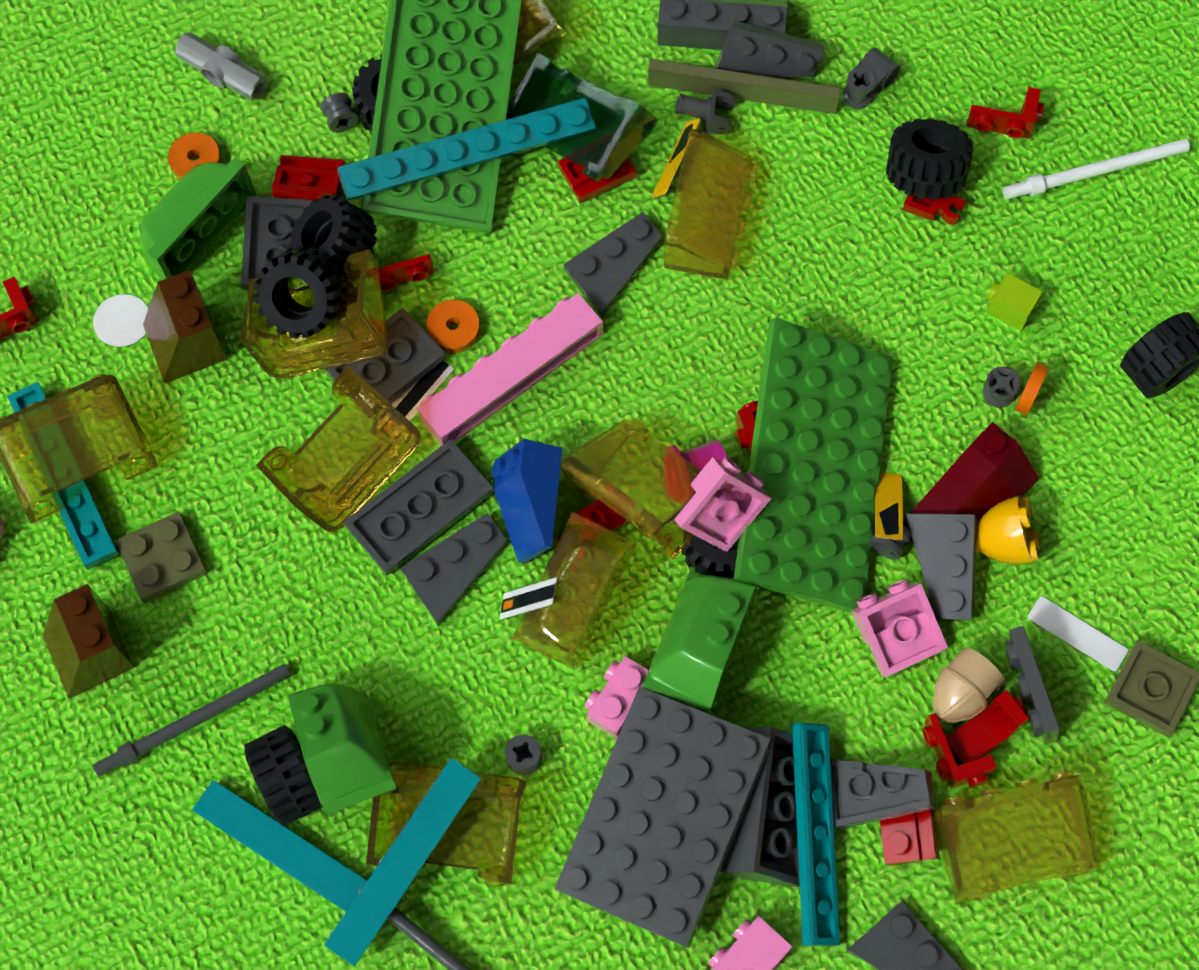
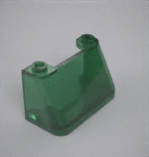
[506,53,659,182]

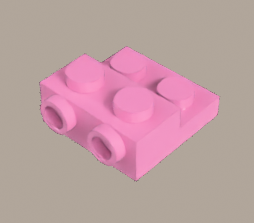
[674,457,771,552]
[851,579,948,677]
[585,656,649,739]

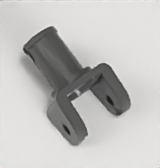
[675,89,736,135]

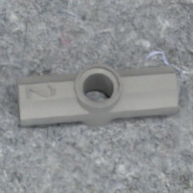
[174,32,268,102]

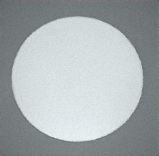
[93,294,148,347]

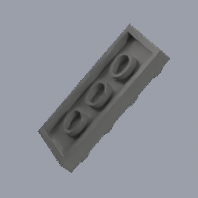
[343,439,494,576]

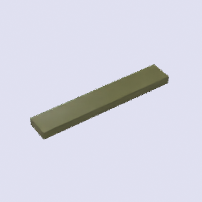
[648,59,841,114]

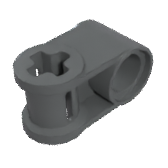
[843,47,901,109]

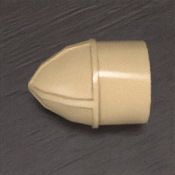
[932,647,1005,723]

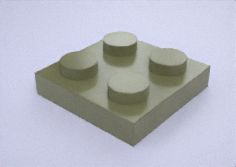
[115,511,207,603]
[1104,640,1199,738]

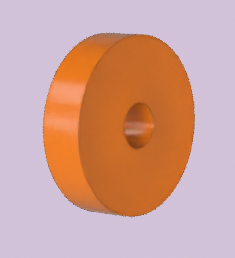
[168,132,222,179]
[426,300,480,353]
[1015,361,1050,416]

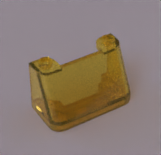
[240,250,388,378]
[256,365,421,532]
[559,418,701,560]
[366,762,527,887]

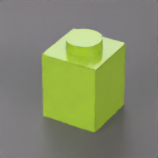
[986,273,1043,331]

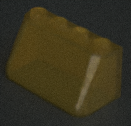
[664,129,759,280]

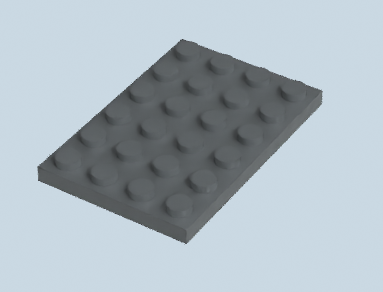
[555,687,773,948]

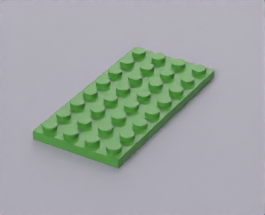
[361,0,522,233]
[734,318,893,613]

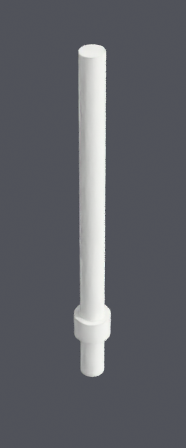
[1003,139,1190,200]

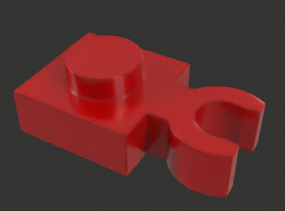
[902,195,965,225]

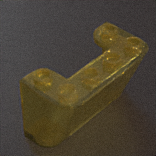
[0,374,158,524]
[935,770,1101,905]

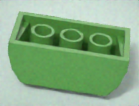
[139,158,257,280]
[642,570,757,714]
[288,683,396,815]

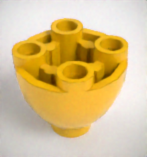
[976,495,1041,565]

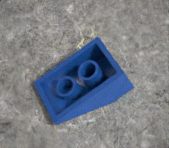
[492,439,562,564]

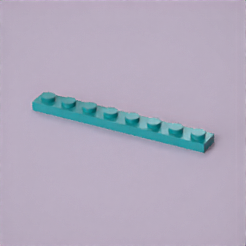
[337,98,596,201]

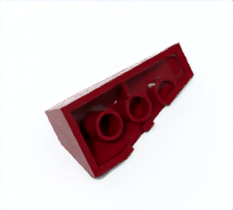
[903,422,1039,544]

